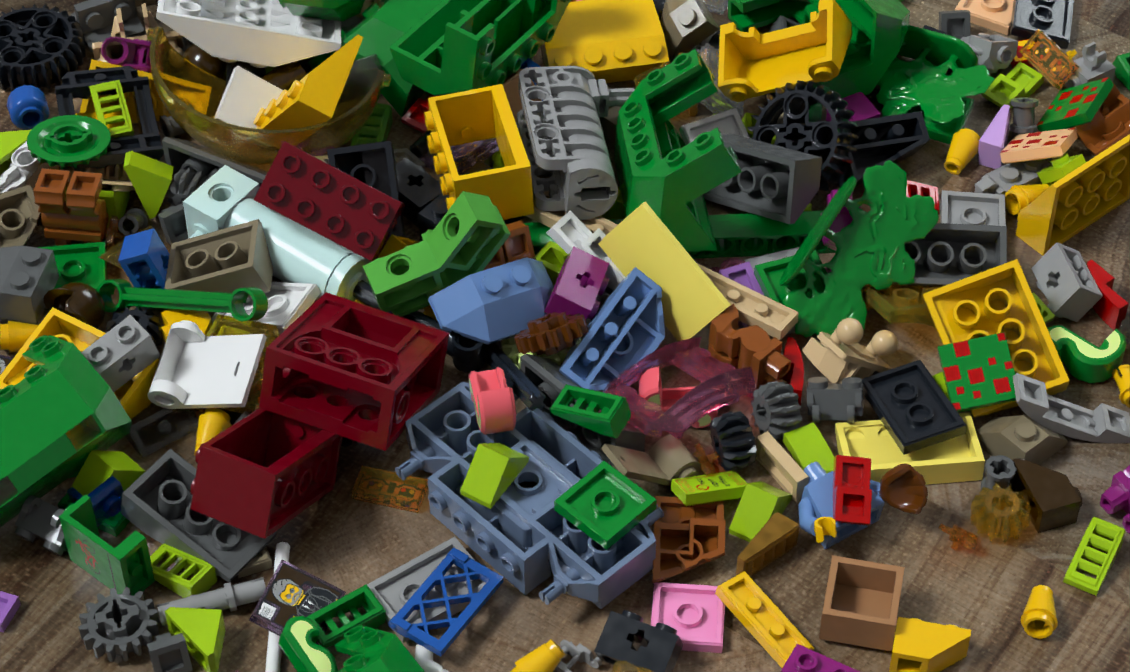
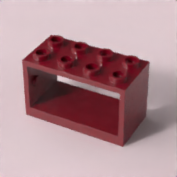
[254,141,406,261]
[190,408,343,539]

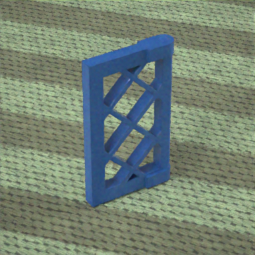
[388,548,504,657]

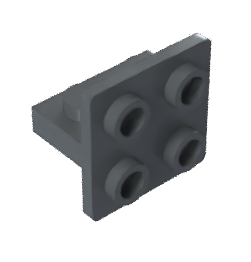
[71,0,145,52]

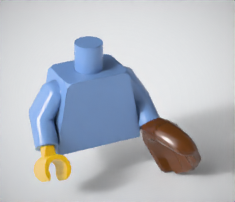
[798,462,928,549]

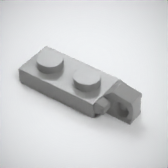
[974,159,1050,195]

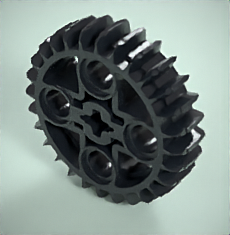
[0,4,86,91]
[747,81,859,195]

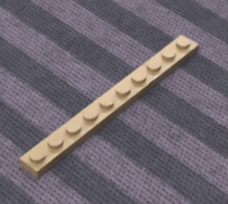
[526,191,799,340]

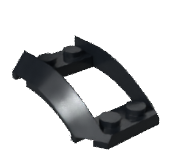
[55,66,164,172]

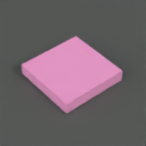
[651,582,725,653]

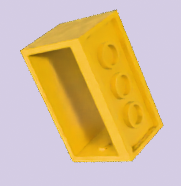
[424,84,534,220]

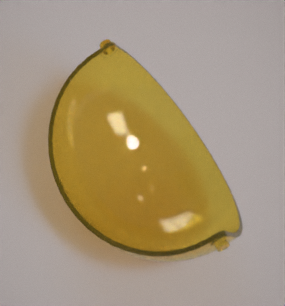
[147,26,391,165]

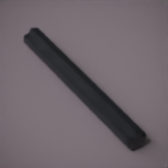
[485,343,546,411]

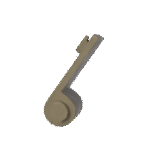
[601,434,701,486]

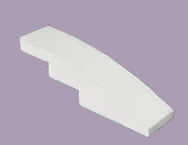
[546,210,626,290]

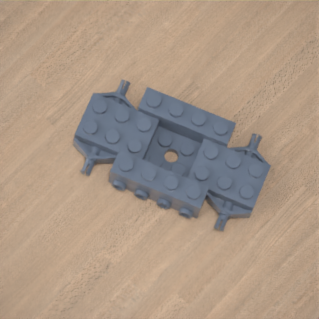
[395,382,664,609]

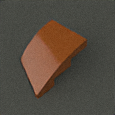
[1070,83,1130,157]
[652,496,726,583]

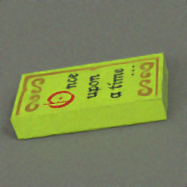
[671,471,747,506]

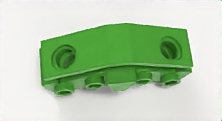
[363,191,511,317]

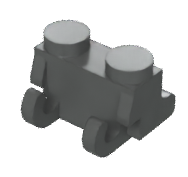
[807,377,864,423]
[14,495,68,556]

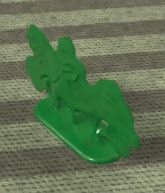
[876,25,995,123]
[779,160,939,338]

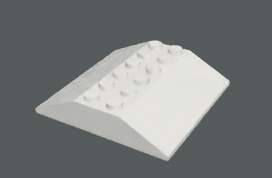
[156,0,341,68]

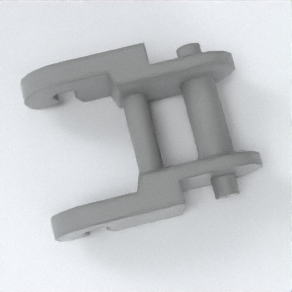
[554,639,602,672]

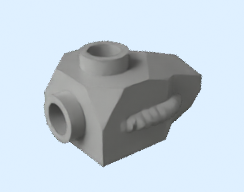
[961,33,1019,73]

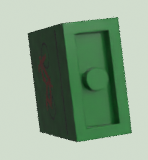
[59,494,155,596]

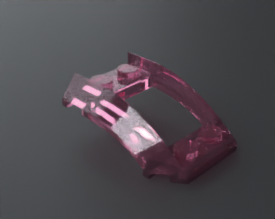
[603,336,757,439]

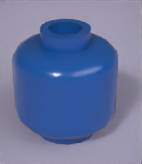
[7,85,50,130]

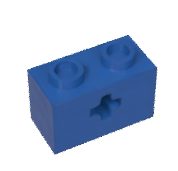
[118,228,170,309]

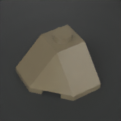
[660,0,719,63]
[0,184,41,248]
[976,415,1068,465]

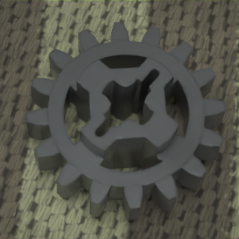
[78,587,160,662]

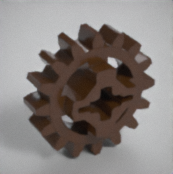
[514,312,588,356]

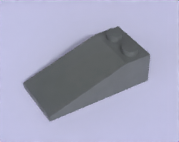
[0,246,59,324]
[120,449,277,582]

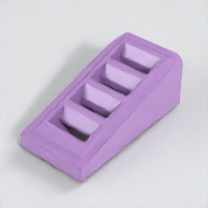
[978,104,1010,169]

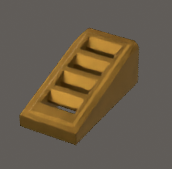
[736,512,800,577]

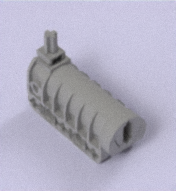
[516,66,635,220]

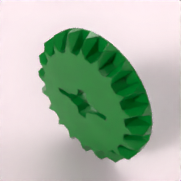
[27,115,111,169]

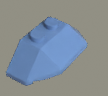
[428,257,554,345]
[559,267,665,391]

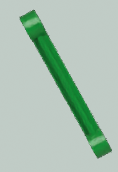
[97,279,268,321]

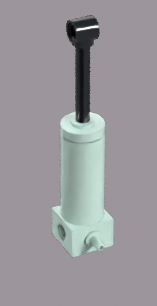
[183,165,486,373]

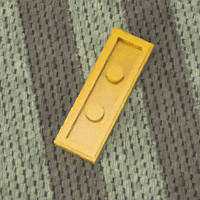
[715,571,814,668]

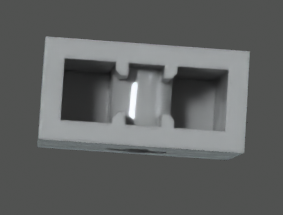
[1031,242,1103,322]
[81,315,160,392]

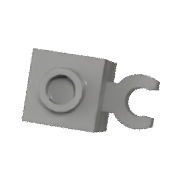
[1064,42,1116,88]

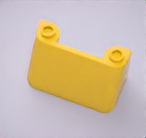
[718,0,852,102]

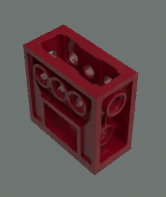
[259,292,449,451]

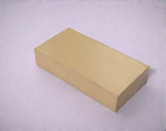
[756,431,809,504]

